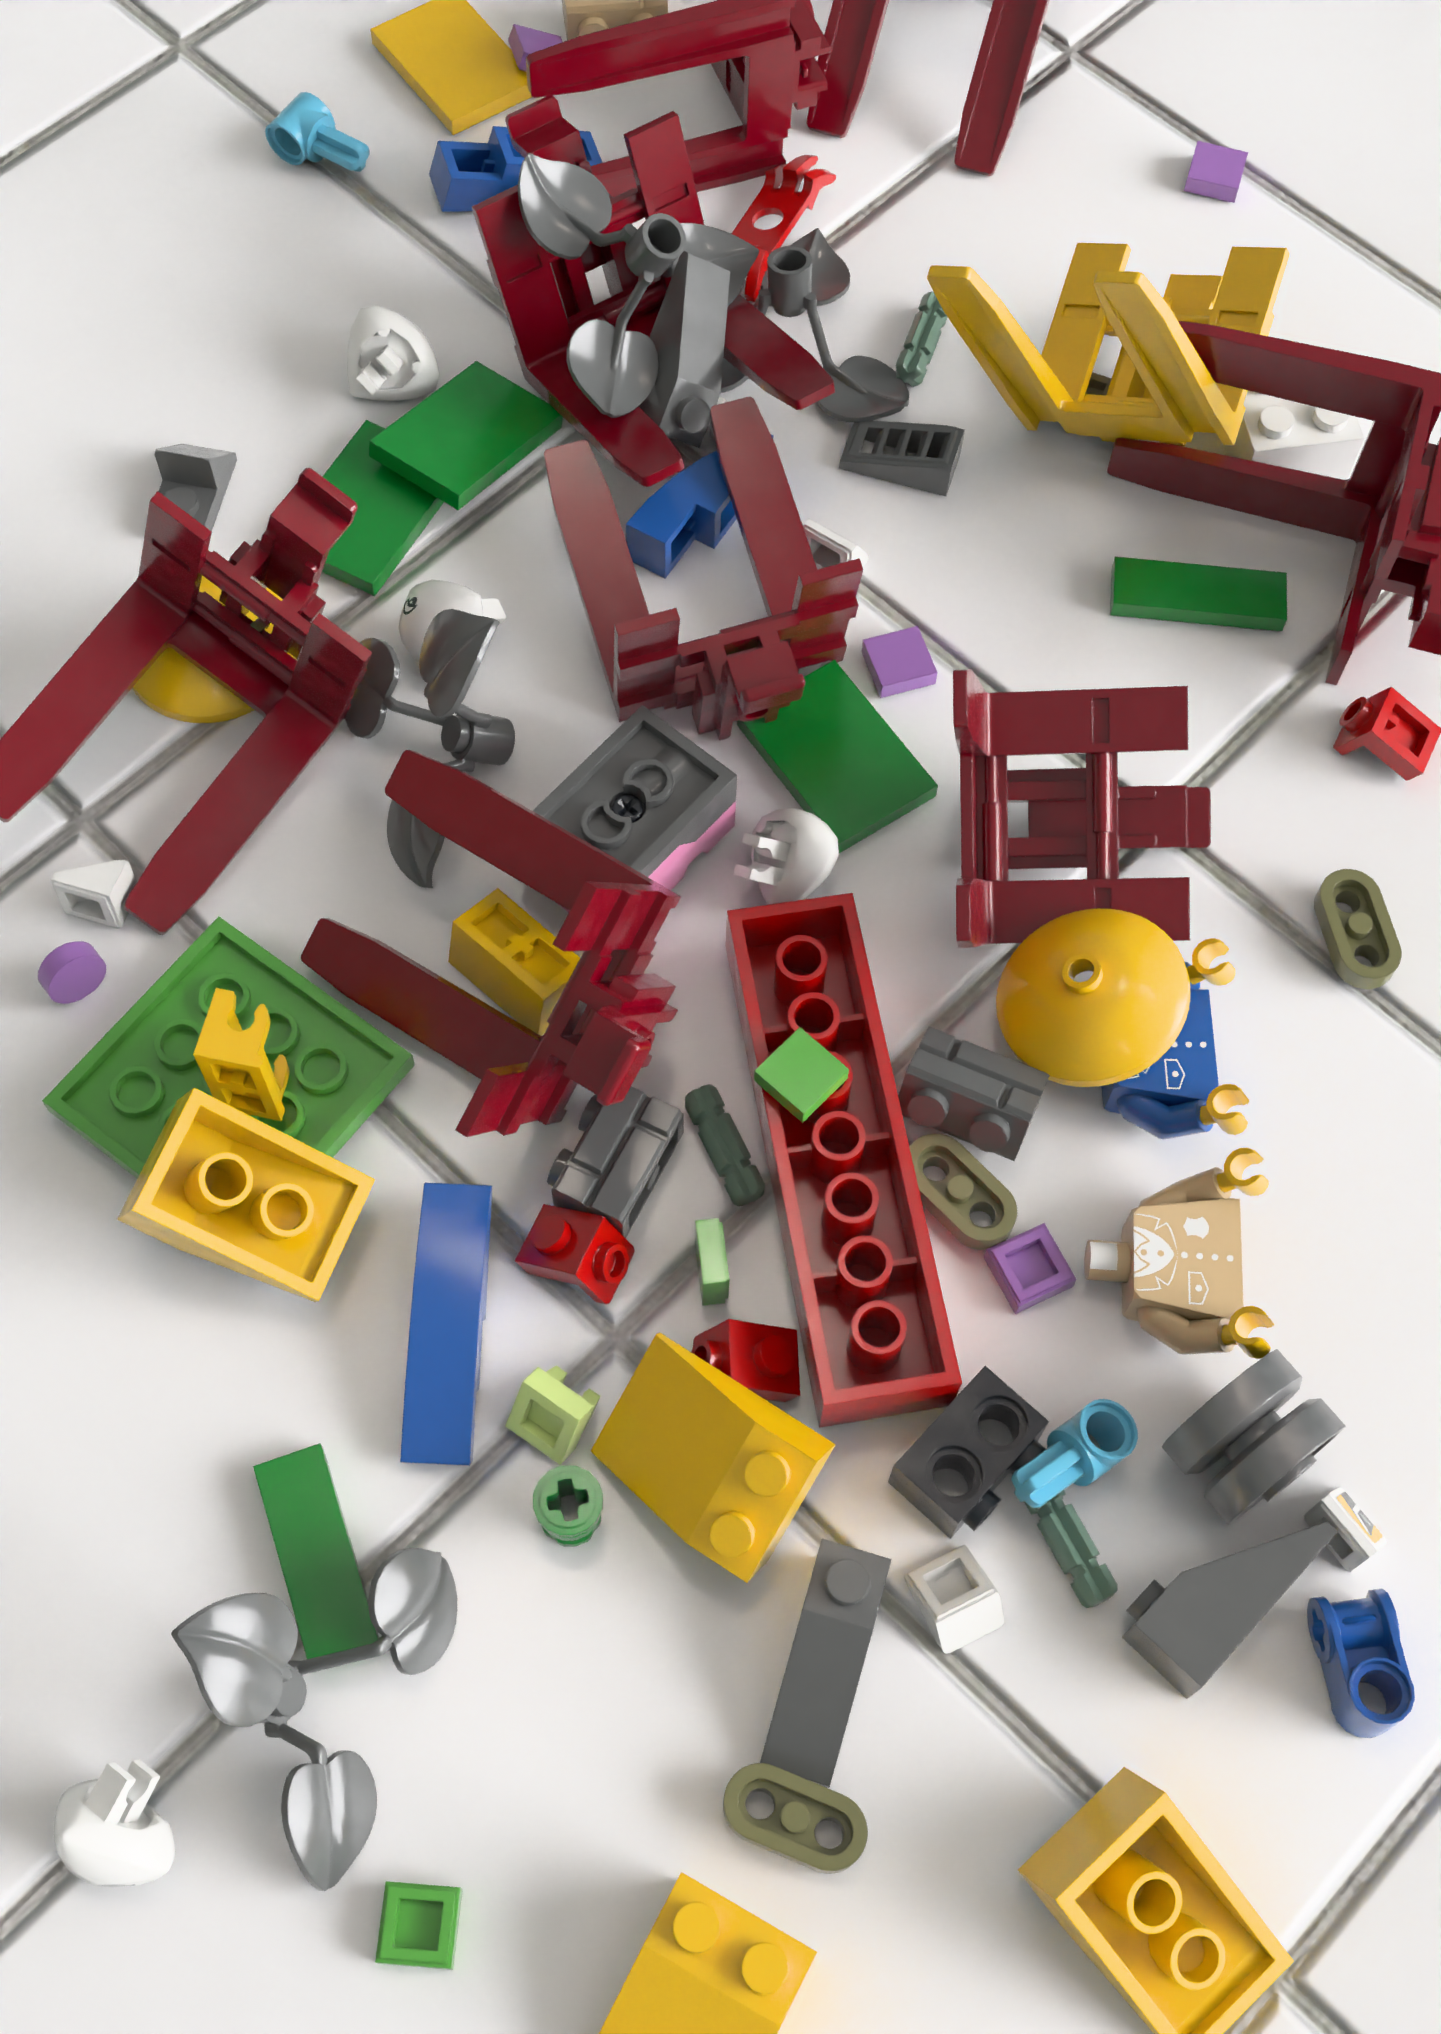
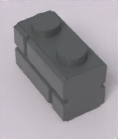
[898,1026,1049,1161]
[547,1086,684,1238]

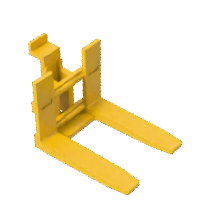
[927,243,1289,447]

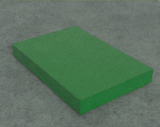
[369,361,563,510]
[322,420,444,596]
[737,660,938,853]

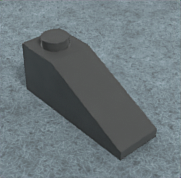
[638,251,730,448]
[1122,1521,1338,1699]
[760,1538,892,1788]

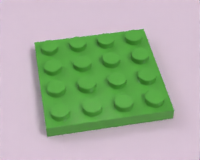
[42,916,415,1179]

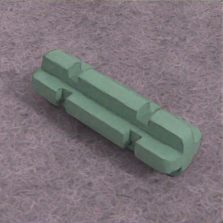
[895,291,948,387]
[685,1084,765,1206]
[1024,1490,1118,1608]

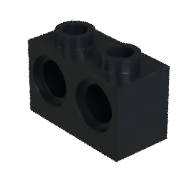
[888,1366,1049,1539]

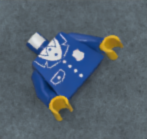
[1101,938,1249,1139]

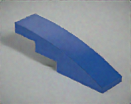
[400,1182,492,1466]

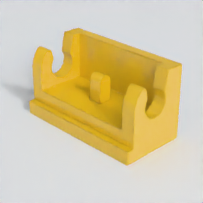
[448,888,580,1036]
[193,988,290,1121]

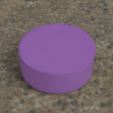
[37,941,106,1004]

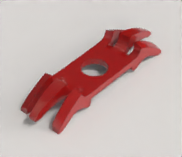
[731,155,836,302]

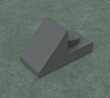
[154,444,237,531]

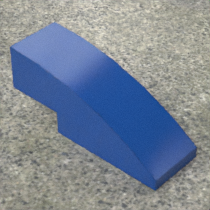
[429,126,603,212]
[626,434,774,579]

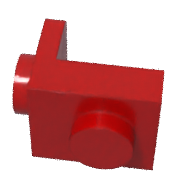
[515,1204,635,1304]
[691,1319,801,1402]

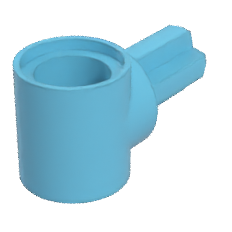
[265,92,370,172]
[1011,1399,1138,1508]

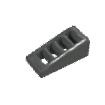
[839,420,965,496]

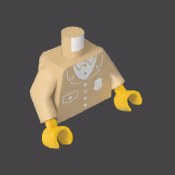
[1084,1148,1274,1359]

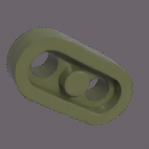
[1314,869,1402,989]
[909,1133,1017,1250]
[723,1763,868,1874]

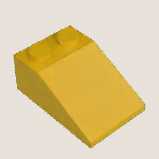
[117,1088,375,1302]
[590,1332,836,1583]
[1018,1767,1294,2034]
[599,1872,817,2034]

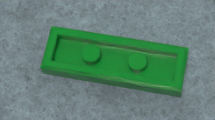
[1110,556,1287,631]
[253,1443,379,1673]

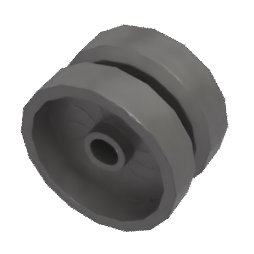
[1161,1349,1346,1525]

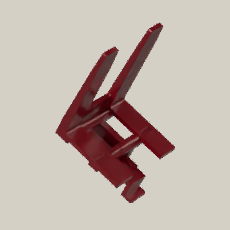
[526,0,830,197]
[806,0,1050,176]
[472,95,835,487]
[1107,321,1441,685]
[544,397,864,741]
[0,468,372,935]
[953,669,1211,948]
[301,750,681,1137]

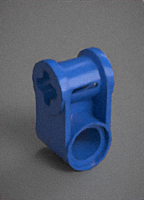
[1307,1588,1415,1738]

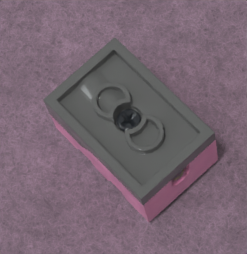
[533,705,737,913]

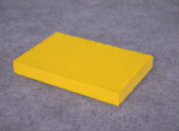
[370,0,532,135]

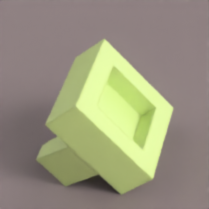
[505,1366,600,1465]

